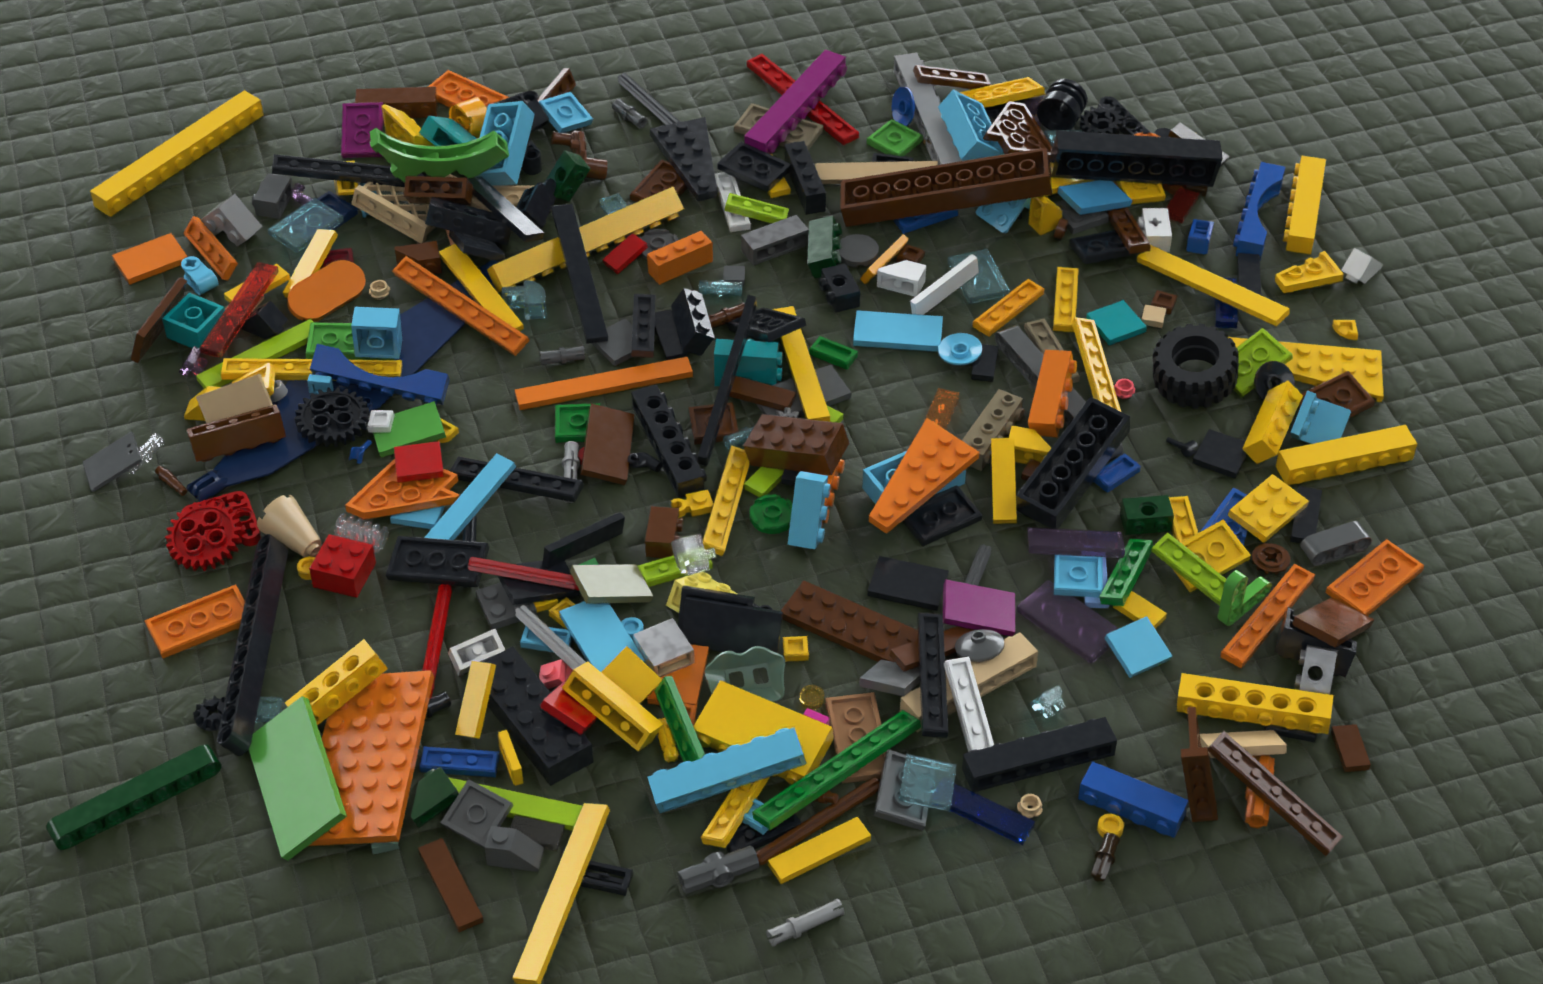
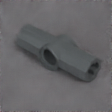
[677,846,759,894]

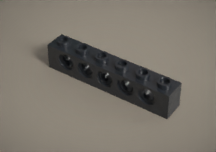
[631,384,707,498]

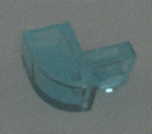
[502,280,547,320]

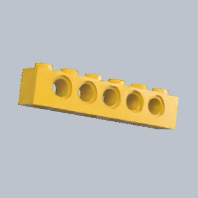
[1176,673,1334,734]

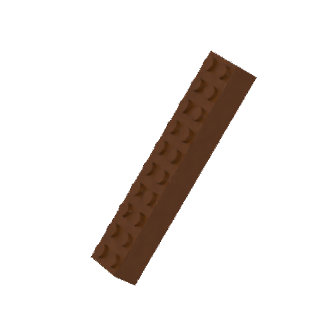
[840,148,1053,227]

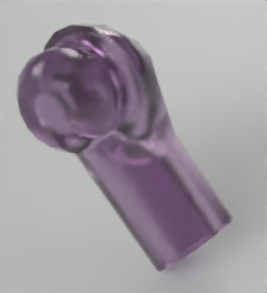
[291,183,314,206]

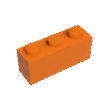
[647,231,713,285]

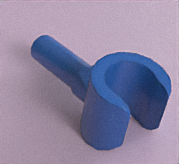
[349,440,372,464]

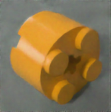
[449,97,487,138]

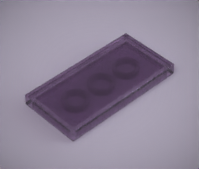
[1027,527,1125,558]
[1017,580,1119,664]

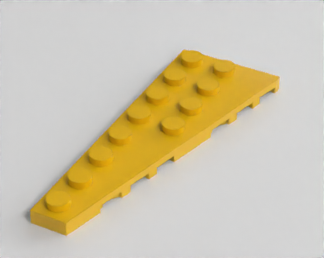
[1228,337,1384,402]

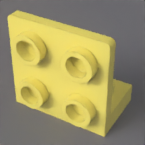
[666,572,737,613]

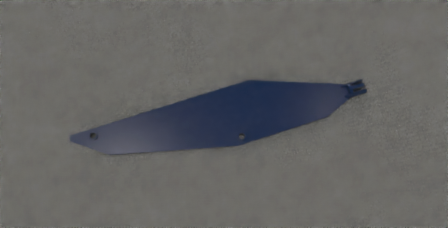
[187,260,499,502]

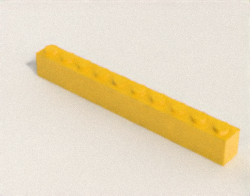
[90,90,264,217]
[487,186,684,293]

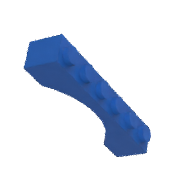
[1233,162,1285,260]
[310,344,450,406]

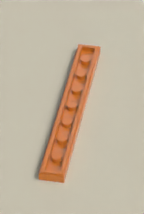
[392,256,530,356]
[515,357,693,410]

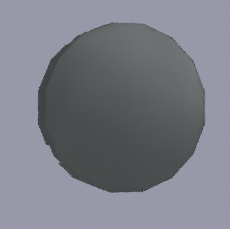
[639,229,679,260]
[839,234,879,268]

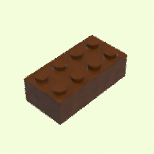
[743,414,849,475]

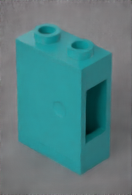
[419,116,477,171]
[714,339,782,386]

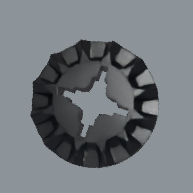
[193,695,225,731]

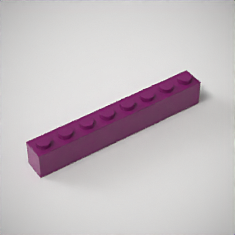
[744,49,847,154]

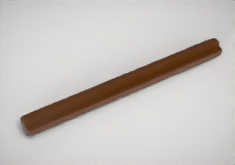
[756,778,880,865]

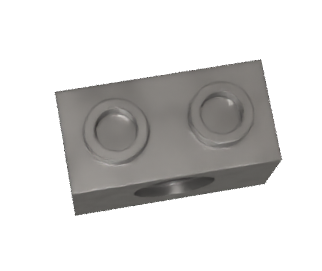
[1294,645,1337,695]

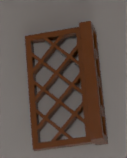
[1181,707,1218,822]

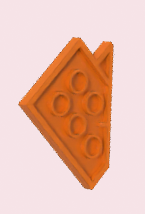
[345,459,460,520]

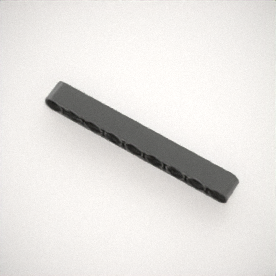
[995,325,1123,460]

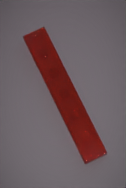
[200,262,279,358]

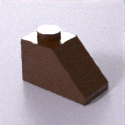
[394,241,442,274]

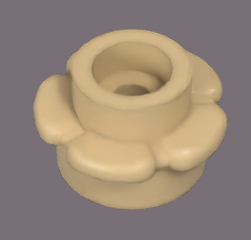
[369,280,390,300]
[1017,794,1042,818]

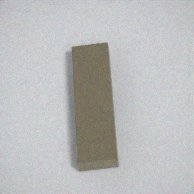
[1024,318,1080,383]

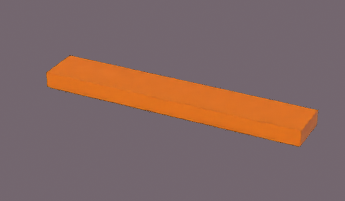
[1220,564,1315,669]

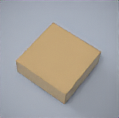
[1141,305,1166,328]

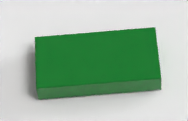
[809,336,858,370]

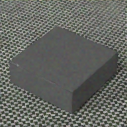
[723,266,745,286]

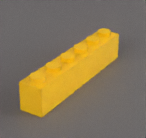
[1283,155,1326,255]
[1275,425,1417,485]

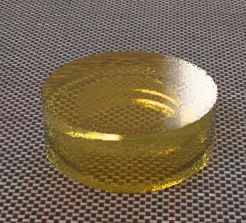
[800,685,824,710]

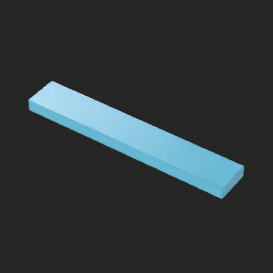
[424,453,516,540]

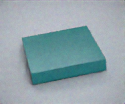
[1086,300,1147,345]

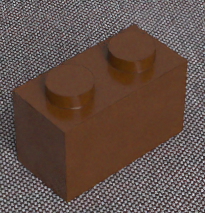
[645,506,683,558]

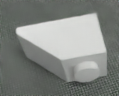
[1341,248,1383,284]
[877,260,926,297]

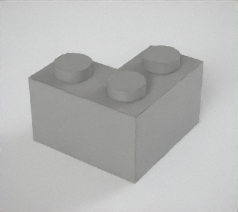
[201,194,263,246]

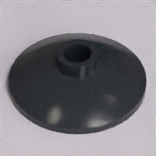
[1254,361,1295,401]

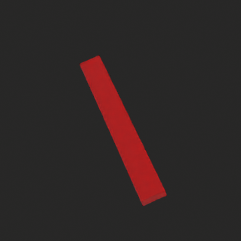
[747,54,859,146]

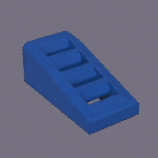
[1186,219,1214,254]

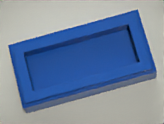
[1093,453,1141,493]

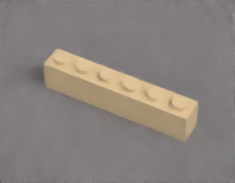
[900,632,1038,732]

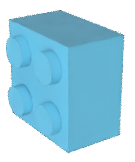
[351,307,402,359]

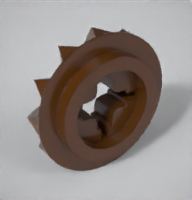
[1252,543,1290,575]

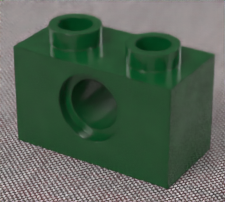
[544,150,591,202]
[1120,495,1174,535]

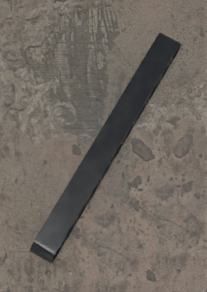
[217,534,288,756]

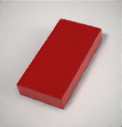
[602,233,648,274]

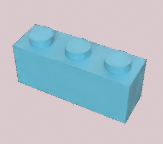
[787,471,831,549]

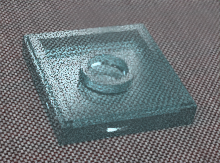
[899,754,957,811]

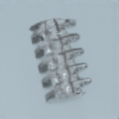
[334,513,388,554]

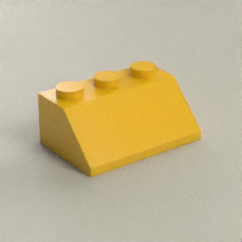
[381,104,435,146]

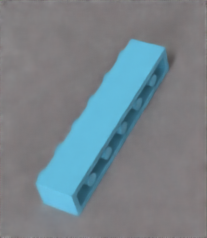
[648,727,806,813]

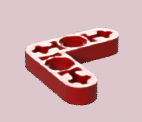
[181,491,261,546]

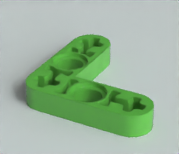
[1218,570,1272,626]

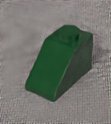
[411,767,459,828]

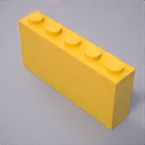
[693,680,834,785]

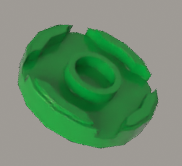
[749,494,793,534]

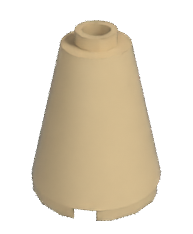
[257,495,321,557]

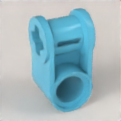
[181,256,219,296]

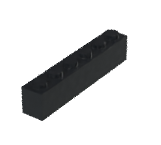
[962,717,1117,793]

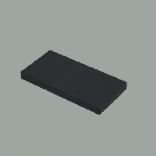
[727,307,807,342]
[386,536,490,587]
[682,596,783,654]

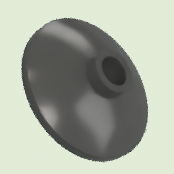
[955,629,1004,662]

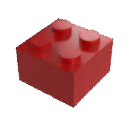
[309,534,376,598]

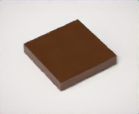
[689,402,739,445]

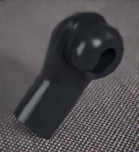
[628,452,663,472]

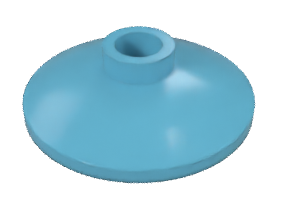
[938,333,982,365]

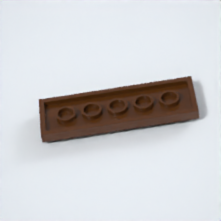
[781,580,918,662]

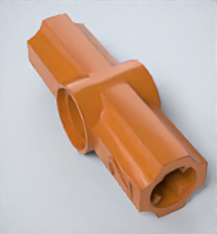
[1245,755,1275,829]

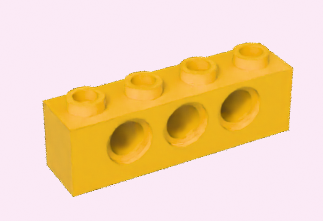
[285,639,388,726]

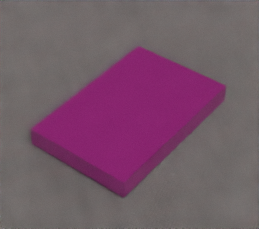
[341,102,384,158]
[943,580,1015,637]

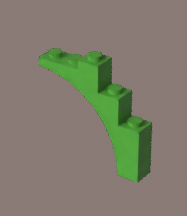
[370,128,509,182]

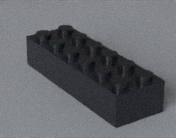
[1016,396,1130,531]
[484,646,594,786]

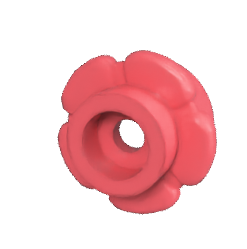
[1114,379,1135,399]

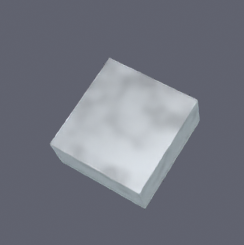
[633,618,695,677]

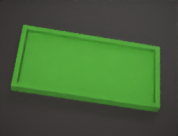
[249,696,347,861]

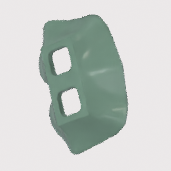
[704,646,785,702]

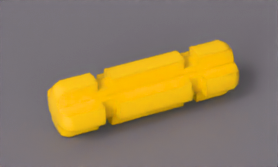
[658,718,679,763]

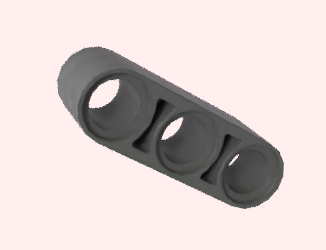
[1300,521,1372,566]

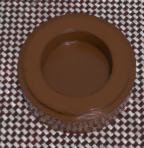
[1054,218,1069,240]

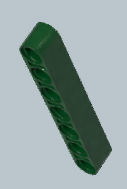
[46,745,222,850]

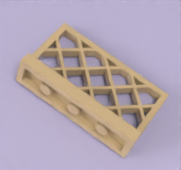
[351,181,435,243]

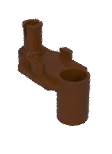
[551,130,608,180]

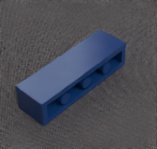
[1078,761,1189,838]

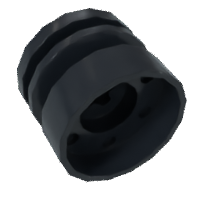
[1037,79,1088,132]

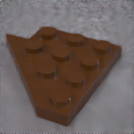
[983,101,1052,158]

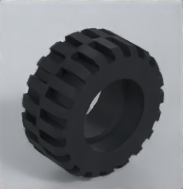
[1152,323,1239,409]

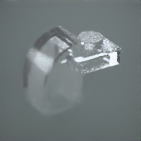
[671,534,716,575]

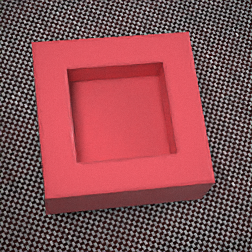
[539,659,567,689]

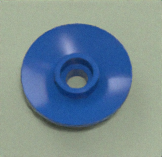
[892,87,916,127]

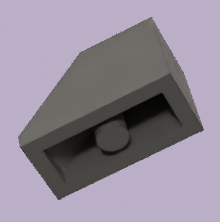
[485,826,544,872]

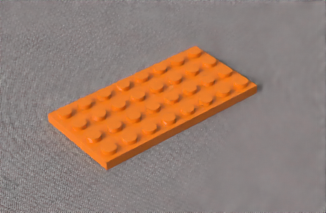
[309,670,434,846]

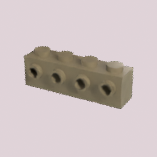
[962,389,1024,471]

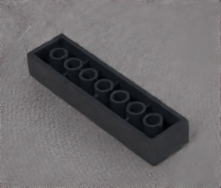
[1049,130,1223,187]

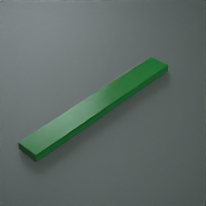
[752,710,921,830]

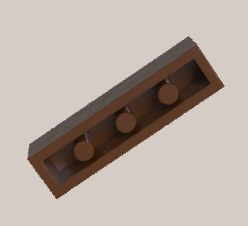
[355,87,438,118]
[186,404,286,462]

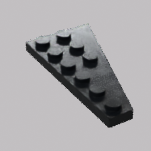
[650,117,717,201]

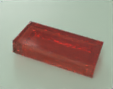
[1166,187,1199,223]

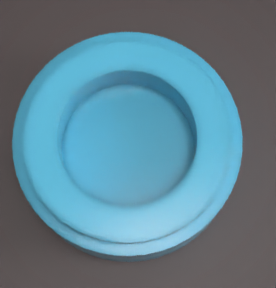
[621,617,644,641]

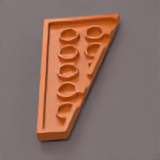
[869,418,979,534]

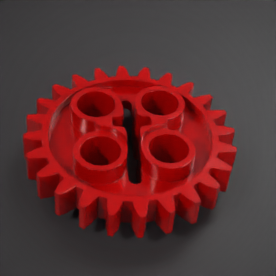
[165,500,244,571]

